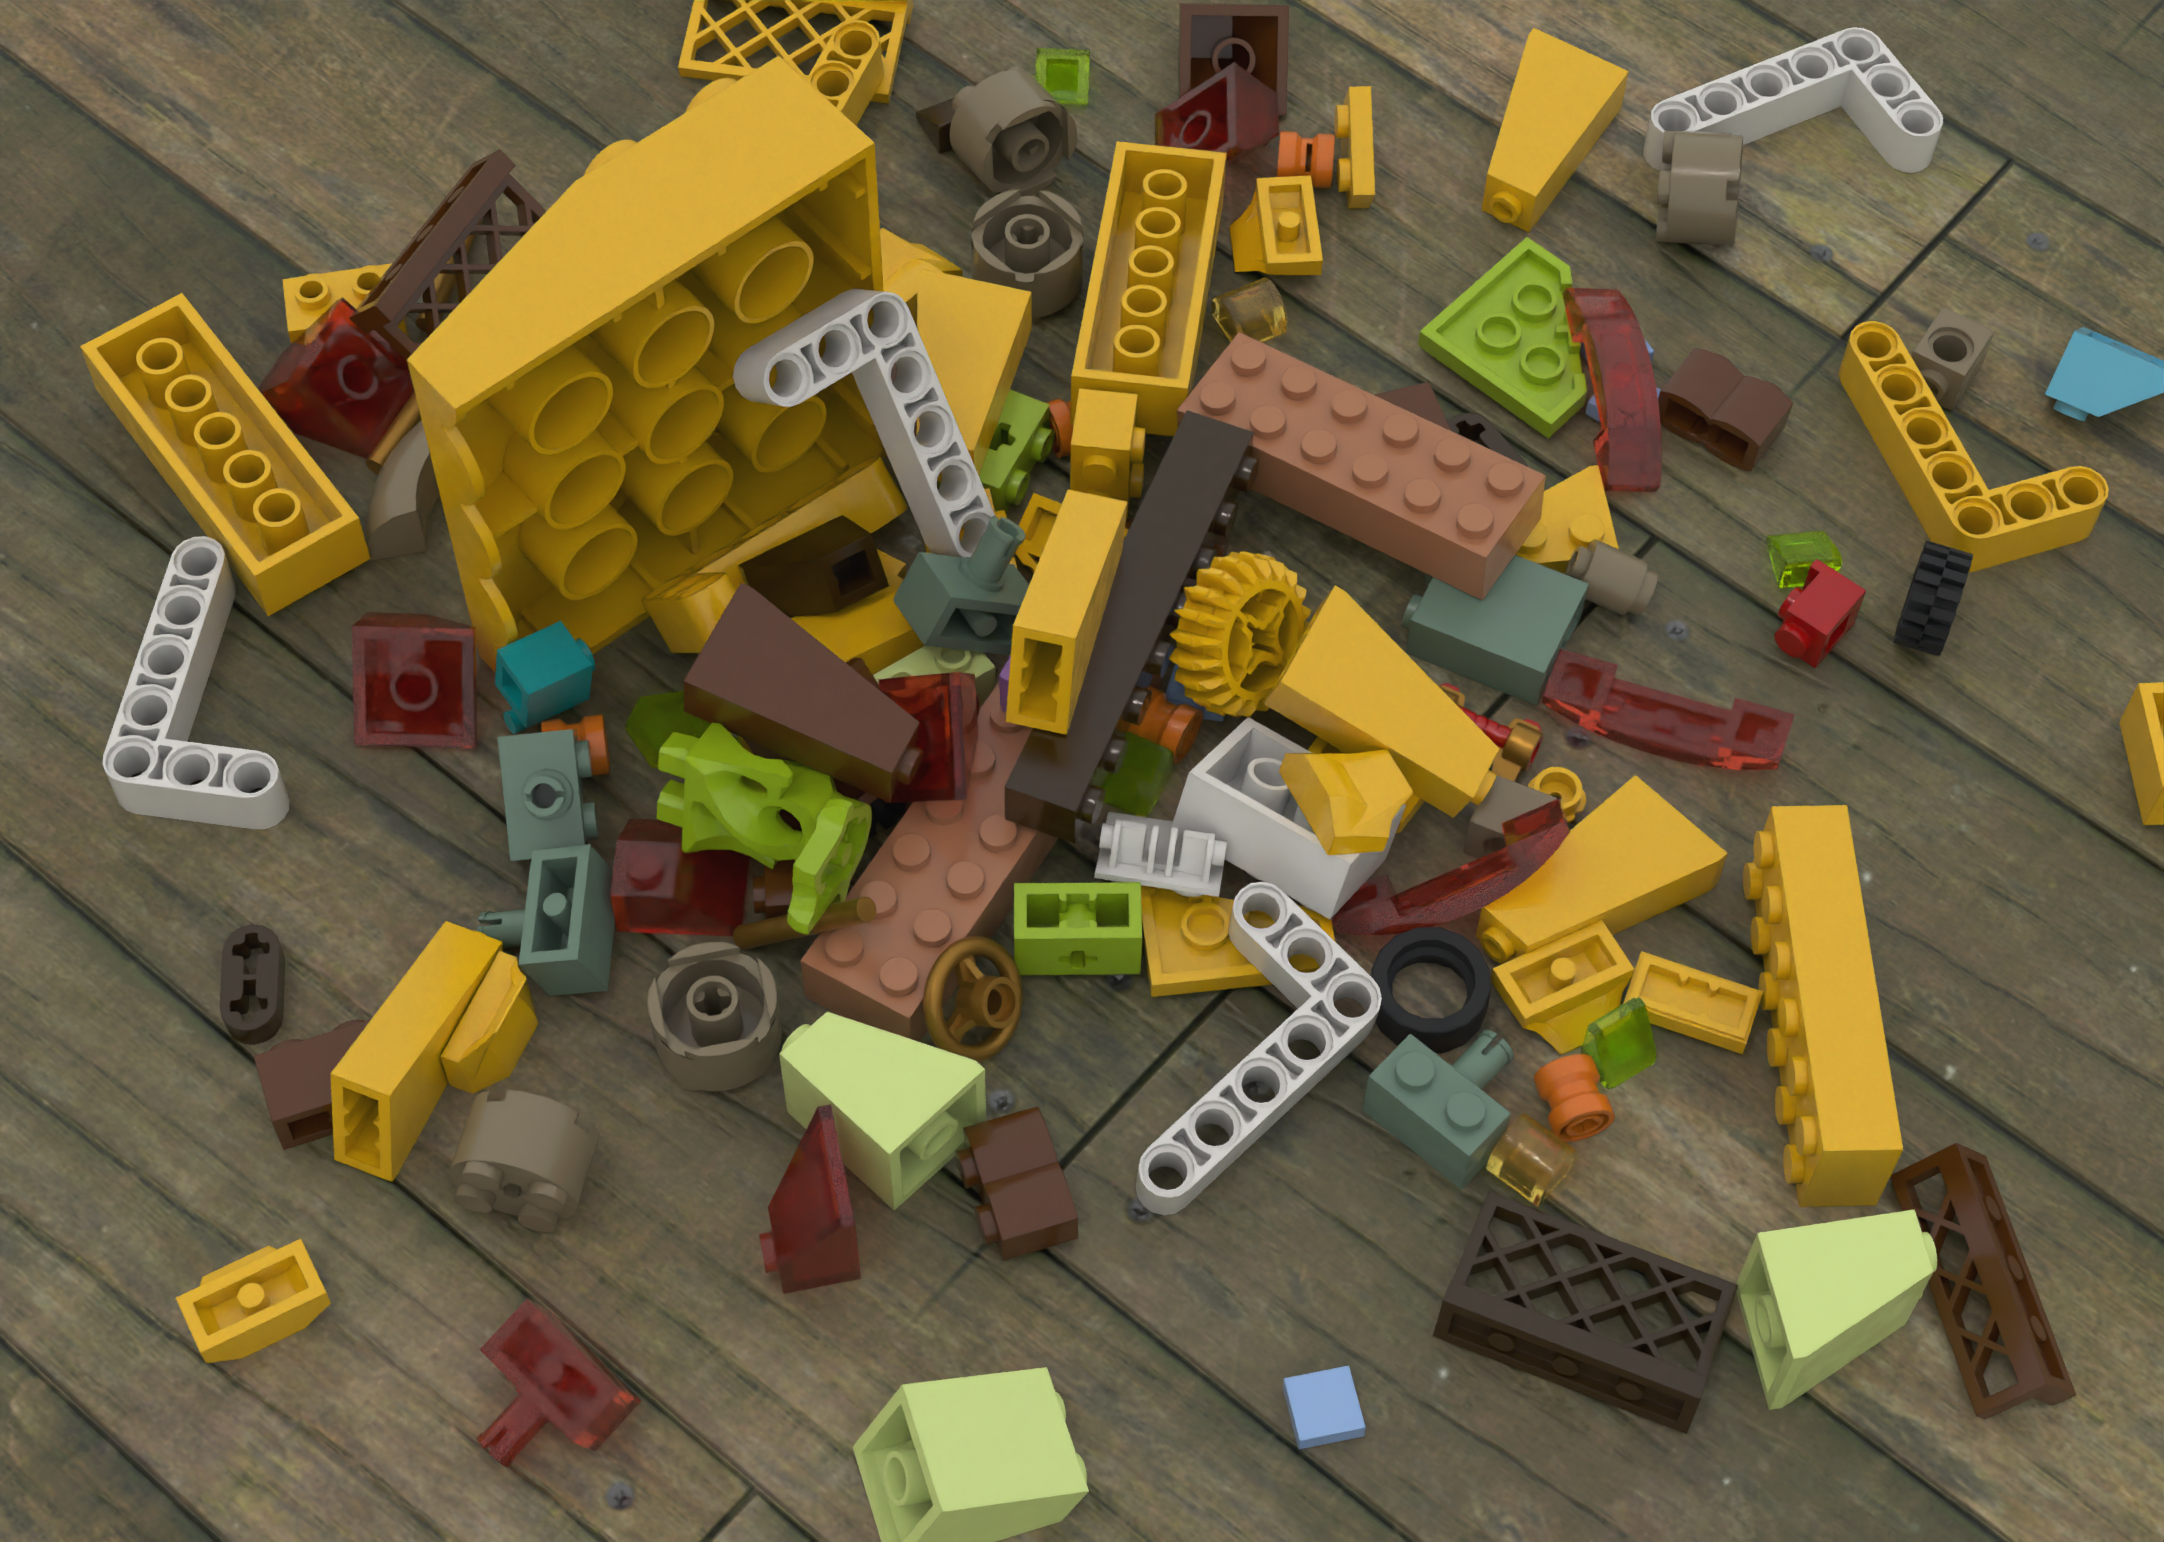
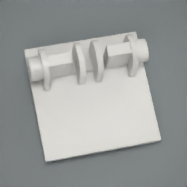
[1094,812,1227,897]

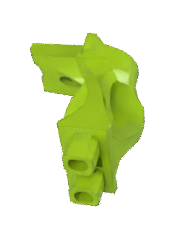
[657,722,872,935]

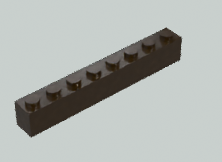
[1005,410,1259,844]

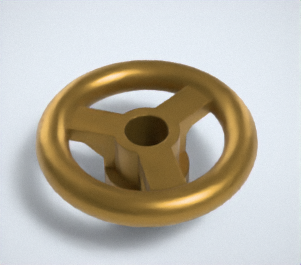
[923,936,1023,1063]

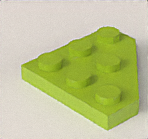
[1418,237,1587,439]

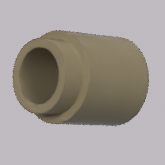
[1565,539,1658,616]

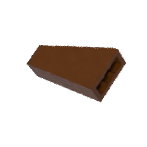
[683,583,924,802]

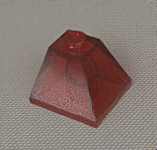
[1155,62,1279,168]
[258,297,414,459]
[352,612,477,748]
[878,672,980,803]
[610,819,750,936]
[759,1104,861,1294]

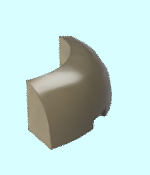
[366,420,440,561]

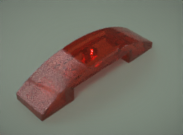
[1562,288,1662,492]
[1542,649,1795,770]
[1332,798,1570,935]

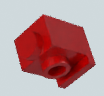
[1774,559,1866,669]

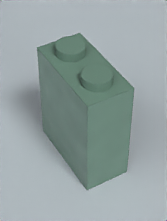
[1401,555,1589,706]

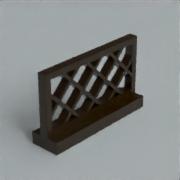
[1433,1191,1738,1434]

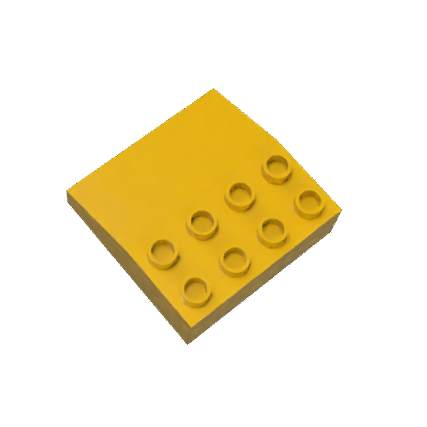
[407,55,887,673]

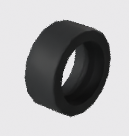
[1371,927,1491,1053]

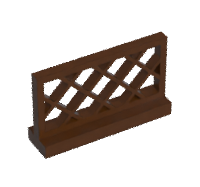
[349,149,546,360]

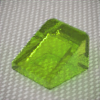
[1035,48,1090,105]
[1766,530,1843,588]
[625,691,711,768]
[1101,731,1174,817]
[1581,997,1657,1089]

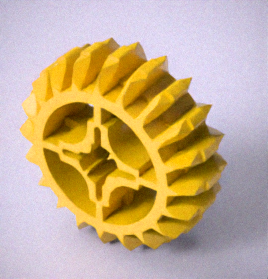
[1169,551,1312,717]

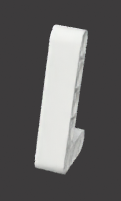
[1643,27,1943,173]
[733,289,999,558]
[102,536,290,829]
[1135,882,1382,1215]

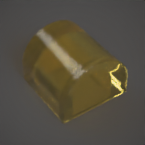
[1211,277,1287,342]
[1486,1113,1579,1207]

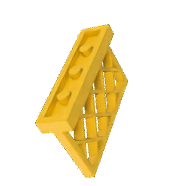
[678,0,913,104]

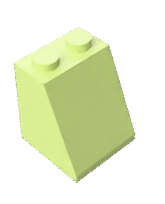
[779,1012,987,1211]
[1736,1209,1937,1410]
[853,1367,1089,1542]

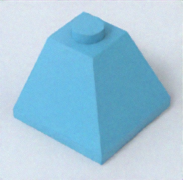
[2045,327,2164,422]

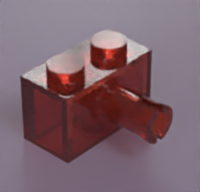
[476,1299,642,1468]

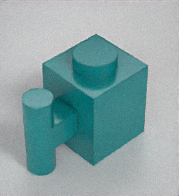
[495,621,595,734]

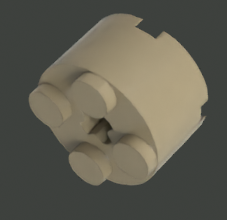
[950,66,1077,196]
[1656,130,1743,245]
[971,189,1083,324]
[647,942,782,1091]
[449,1090,600,1233]

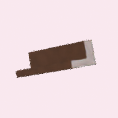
[1890,1143,2076,1419]

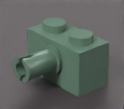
[893,516,1029,655]
[497,729,599,861]
[477,844,620,996]
[1362,1030,1514,1190]

